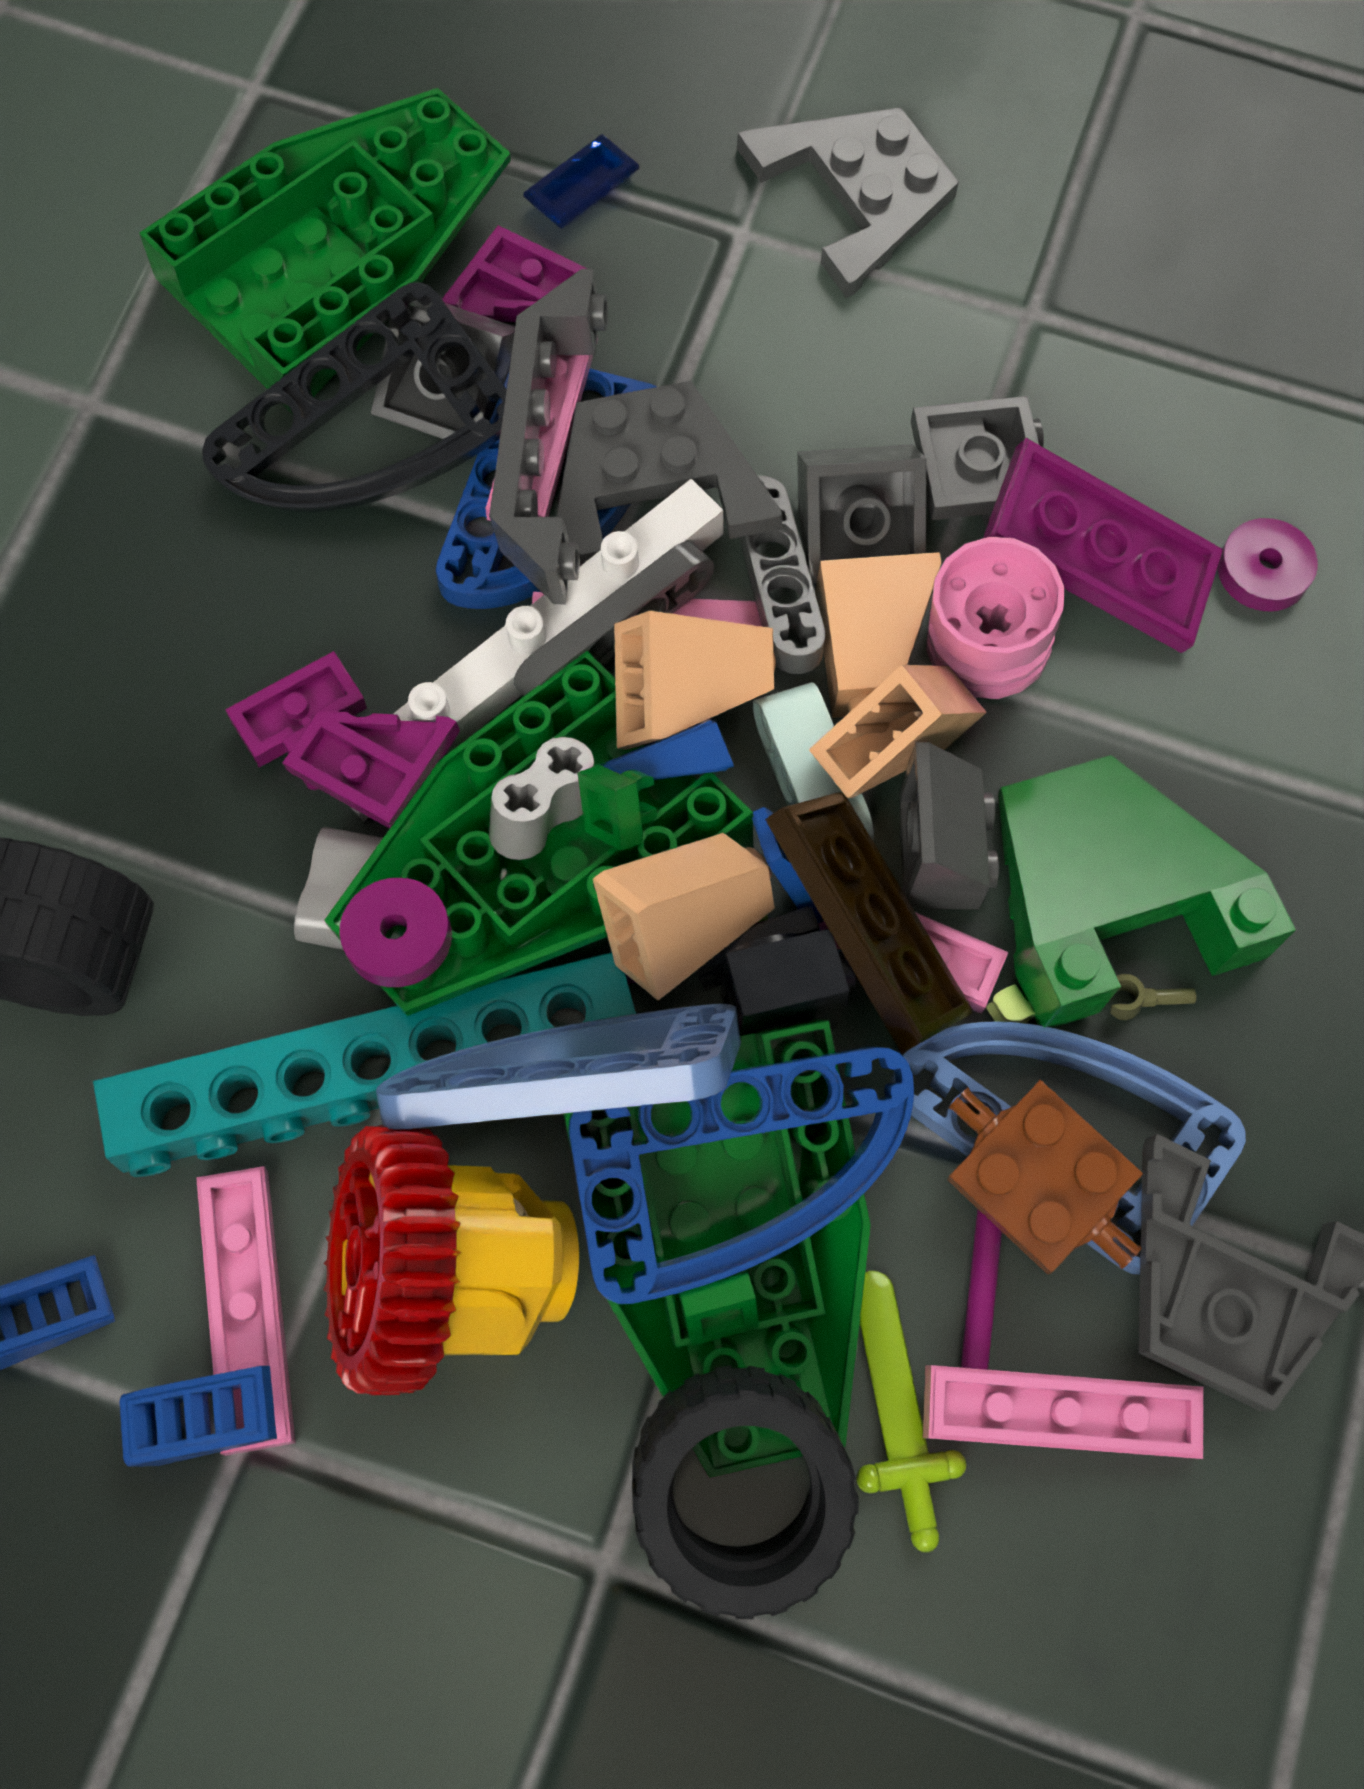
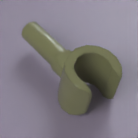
[1110,974,1196,1021]

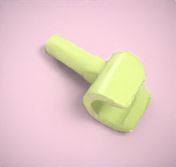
[986,984,1035,1024]

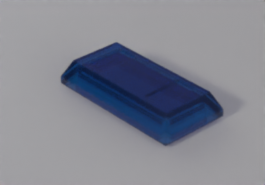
[523,134,639,230]

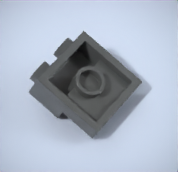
[910,396,1044,527]

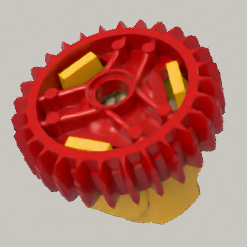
[323,1125,579,1395]

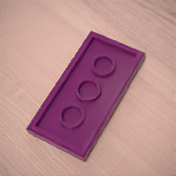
[983,438,1223,653]

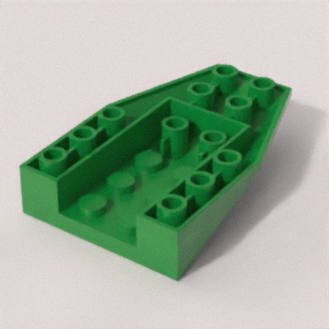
[139,88,511,415]
[324,651,754,1016]
[563,1019,871,1478]

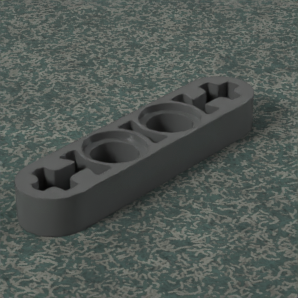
[739,476,825,674]
[514,541,714,696]

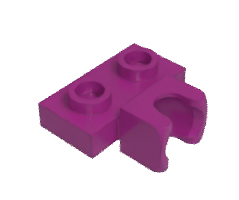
[225,651,367,790]

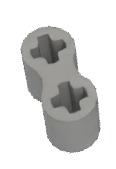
[489,737,594,860]
[294,827,383,950]

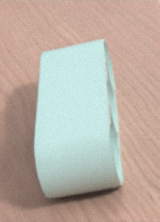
[753,682,874,840]

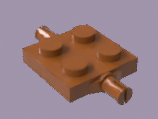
[947,1080,1144,1275]

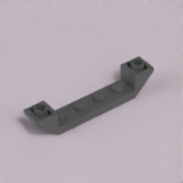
[489,269,608,605]

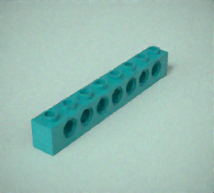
[93,953,636,1177]

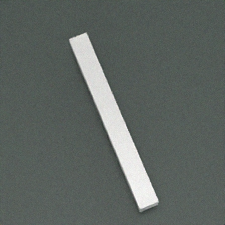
[351,479,723,822]

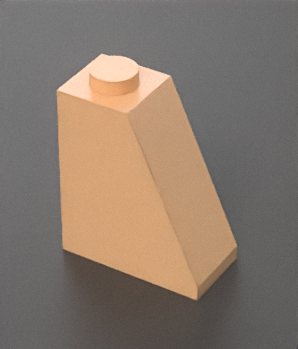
[815,552,941,718]
[614,611,776,749]
[809,665,987,799]
[593,833,775,1000]

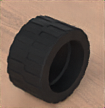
[0,837,154,1016]
[632,1365,859,1619]

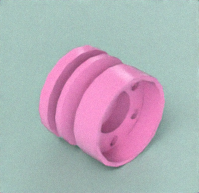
[926,537,1064,699]

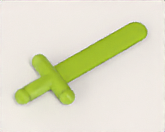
[856,1271,967,1552]

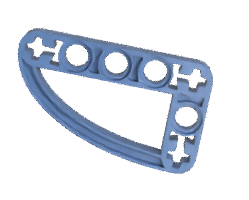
[376,1004,741,1129]
[890,1021,1246,1275]

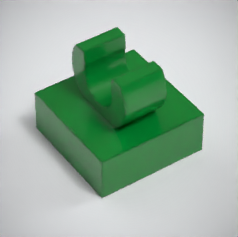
[577,765,658,851]
[679,1272,759,1346]

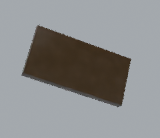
[765,791,973,1054]

